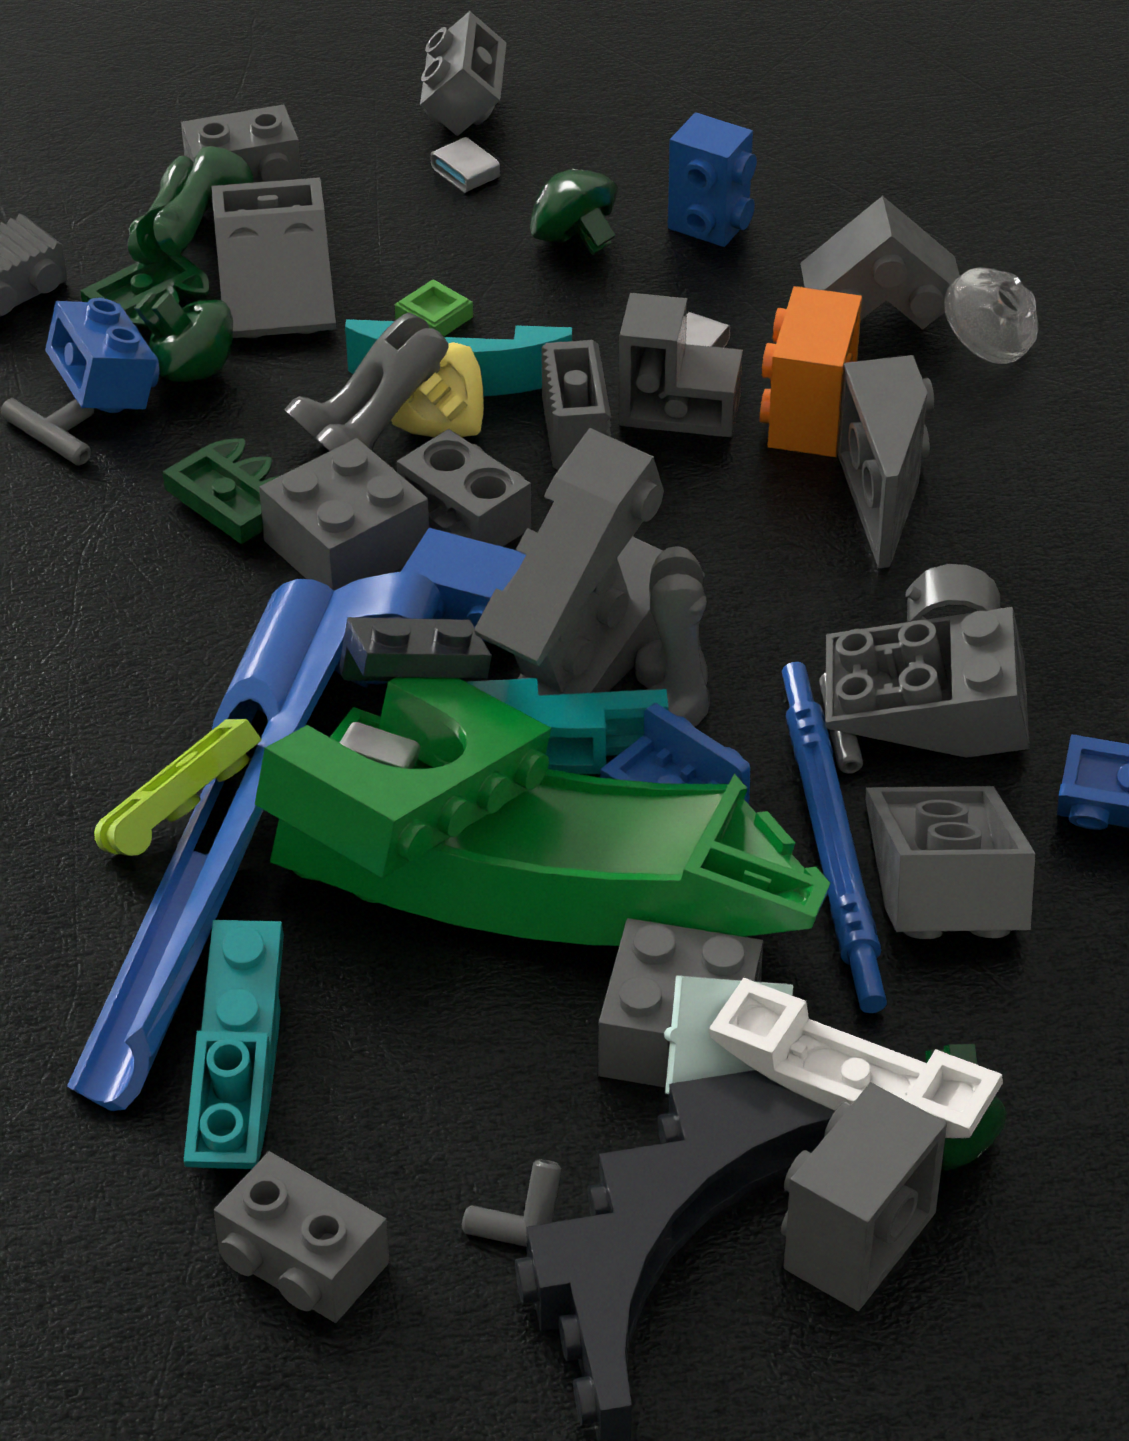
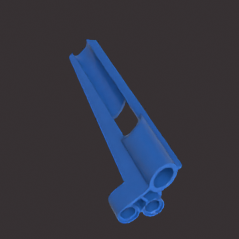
[67,571,441,1111]

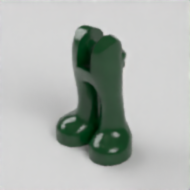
[128,146,254,264]

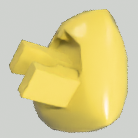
[391,342,484,437]

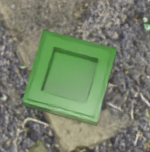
[395,279,473,337]

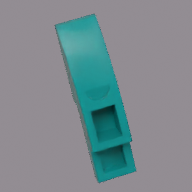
[467,678,669,774]
[184,920,284,1169]

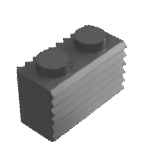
[0,213,68,316]
[542,340,611,470]

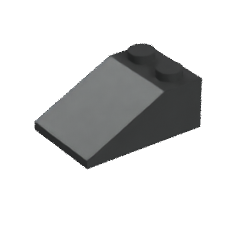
[837,355,934,568]
[865,786,1035,939]

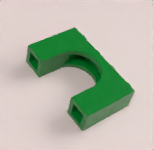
[254,677,552,878]

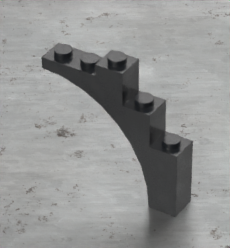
[515,1070,835,1441]

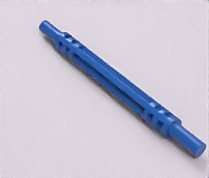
[782,662,887,1013]

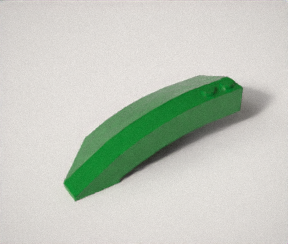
[270,707,830,946]

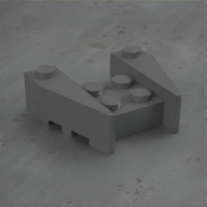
[474,428,664,696]

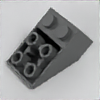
[211,178,336,338]
[825,607,1030,758]

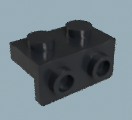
[339,617,492,681]

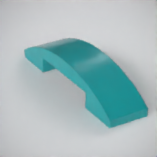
[345,319,572,396]

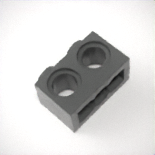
[397,429,531,547]

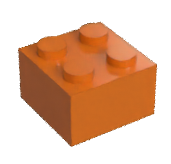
[760,286,862,457]

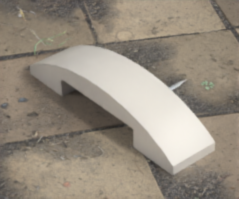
[709,978,1003,1138]

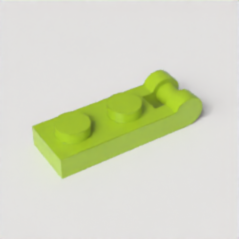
[94,719,262,856]

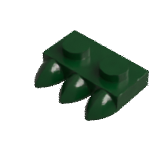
[80,254,209,330]
[163,439,279,544]

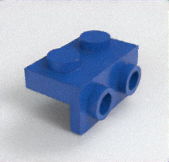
[600,703,750,804]
[1057,734,1129,830]

